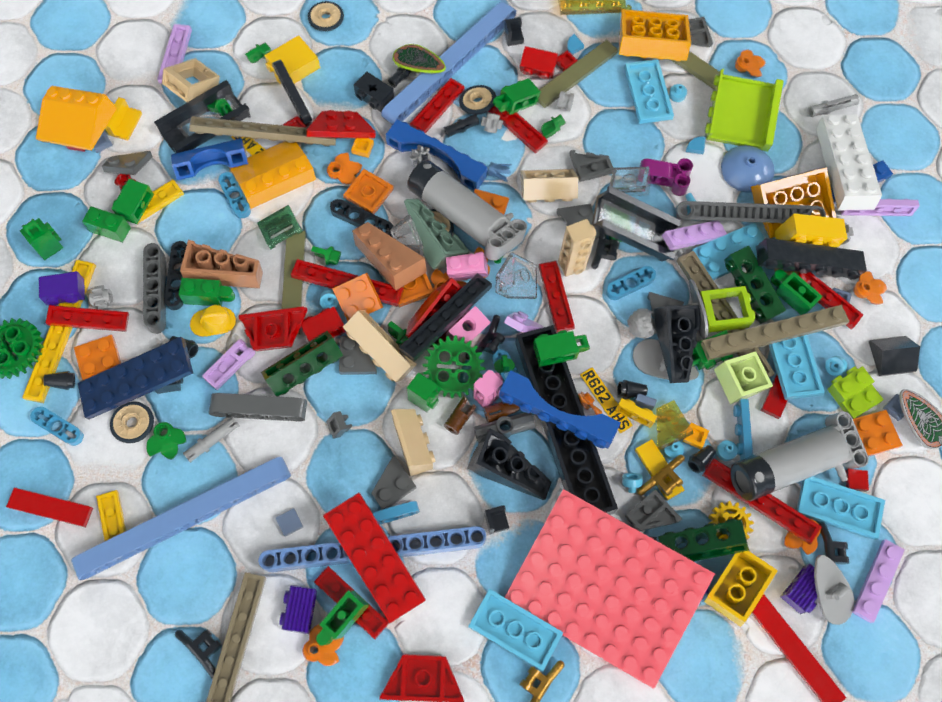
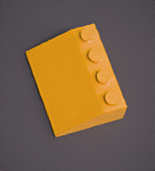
[619,9,691,61]
[36,86,117,151]
[229,141,316,209]
[751,167,836,238]

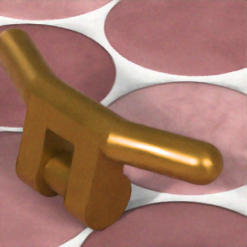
[637,454,685,496]
[519,660,565,702]

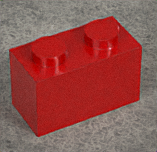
[520,46,558,79]
[301,307,346,342]

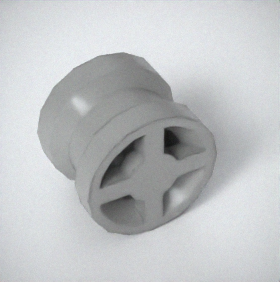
[557,91,574,111]

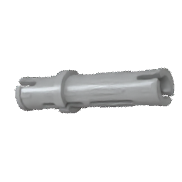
[808,94,860,117]
[183,416,240,463]

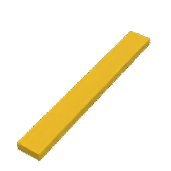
[22,260,96,404]

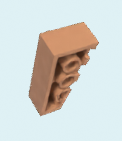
[352,222,427,290]
[180,240,263,288]

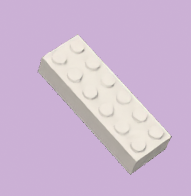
[816,114,882,210]

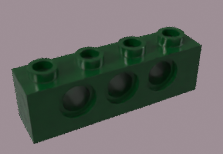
[724,246,786,325]
[261,331,343,396]
[658,519,749,561]

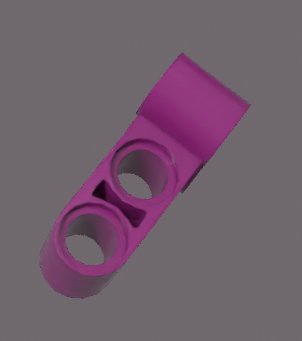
[638,158,693,196]

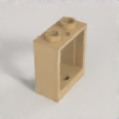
[162,58,220,102]

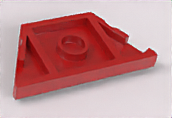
[307,110,376,138]
[239,306,307,352]
[380,654,464,702]

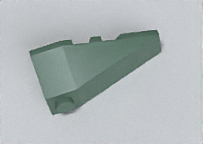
[404,199,469,269]

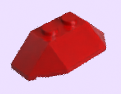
[406,278,462,347]

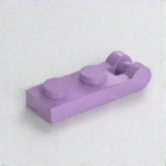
[202,339,256,390]

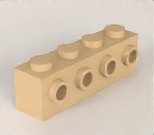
[558,219,596,277]
[343,310,417,382]

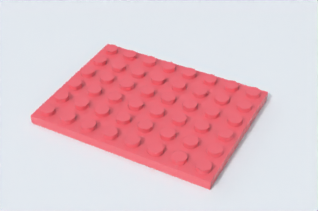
[504,489,715,689]

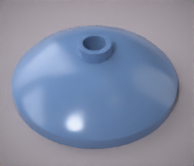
[721,146,774,193]

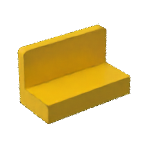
[105,97,142,140]

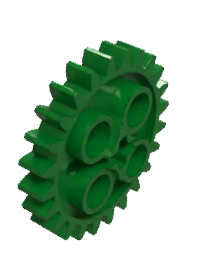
[0,318,44,379]
[422,335,486,399]

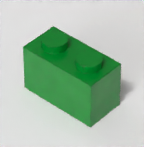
[111,179,154,224]
[82,206,131,243]
[407,372,439,413]

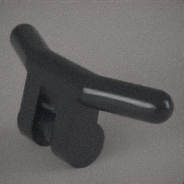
[591,232,620,269]
[465,315,505,360]
[819,522,850,564]
[175,629,222,679]

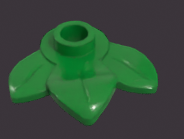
[147,422,186,460]

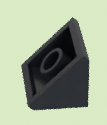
[868,336,920,377]

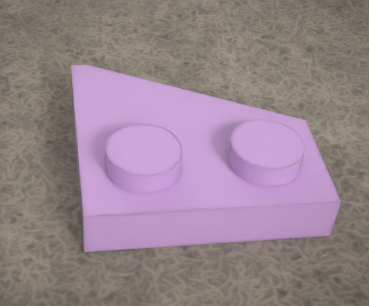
[504,311,544,333]

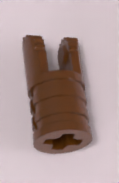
[444,396,477,435]
[483,401,520,423]

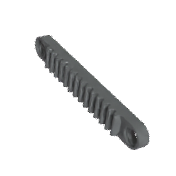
[676,201,826,223]

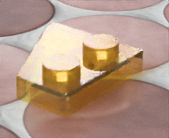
[656,400,693,450]

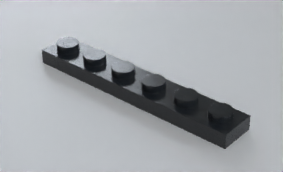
[399,273,492,362]

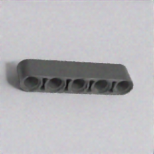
[143,243,166,334]
[209,393,307,422]

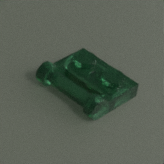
[257,205,303,250]

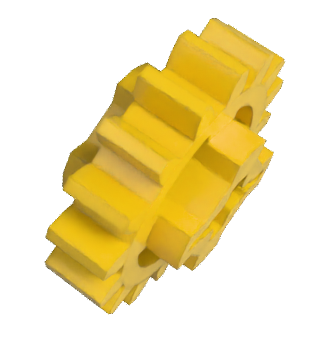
[708,501,754,540]

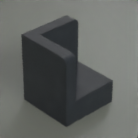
[504,17,524,46]
[484,505,509,534]

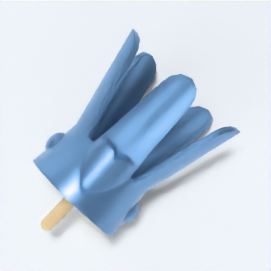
[488,162,512,182]

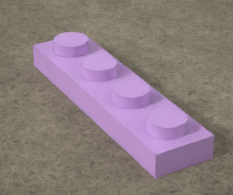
[158,24,192,84]
[841,199,920,216]
[662,221,727,251]
[852,539,905,623]

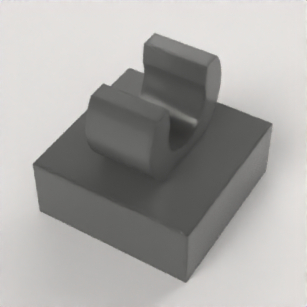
[326,411,352,439]

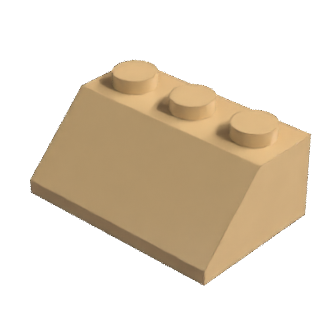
[520,169,578,203]
[391,409,436,476]

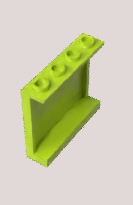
[705,69,784,151]

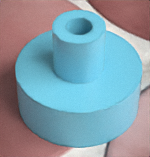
[669,84,687,102]
[320,290,339,309]
[825,356,847,376]
[663,439,684,460]
[716,440,738,461]
[622,473,643,493]

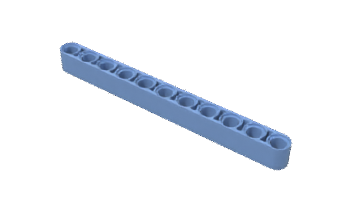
[381,1,517,125]
[71,457,291,580]
[258,526,486,572]

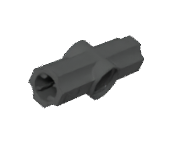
[474,412,536,444]

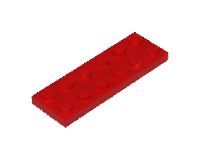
[323,492,426,623]

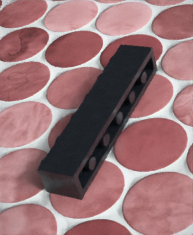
[756,238,867,280]

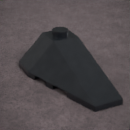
[654,305,701,383]
[467,428,551,500]

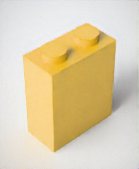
[265,35,320,84]

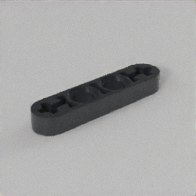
[272,60,312,124]
[330,199,394,237]
[164,241,187,310]

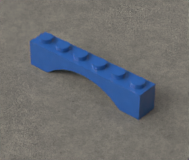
[386,119,488,191]
[499,370,621,449]

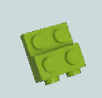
[827,366,884,419]

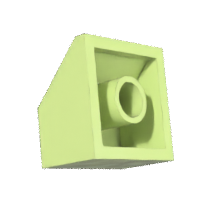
[714,351,773,404]

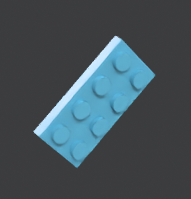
[624,59,674,124]
[692,222,765,280]
[769,335,825,400]
[796,476,885,540]
[468,589,563,672]

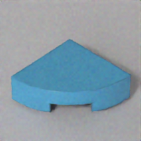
[567,34,584,55]
[686,136,706,155]

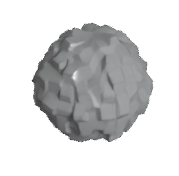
[627,308,656,339]

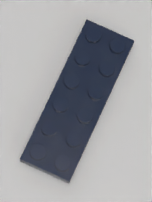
[78,337,193,420]

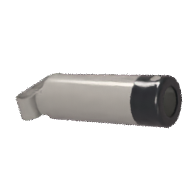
[407,160,527,261]
[730,412,869,501]

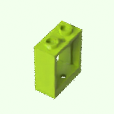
[700,286,755,333]

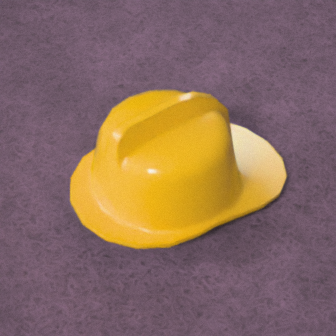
[190,305,236,337]

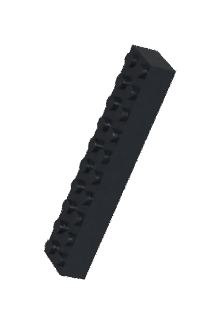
[515,325,618,515]

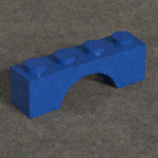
[171,138,248,181]

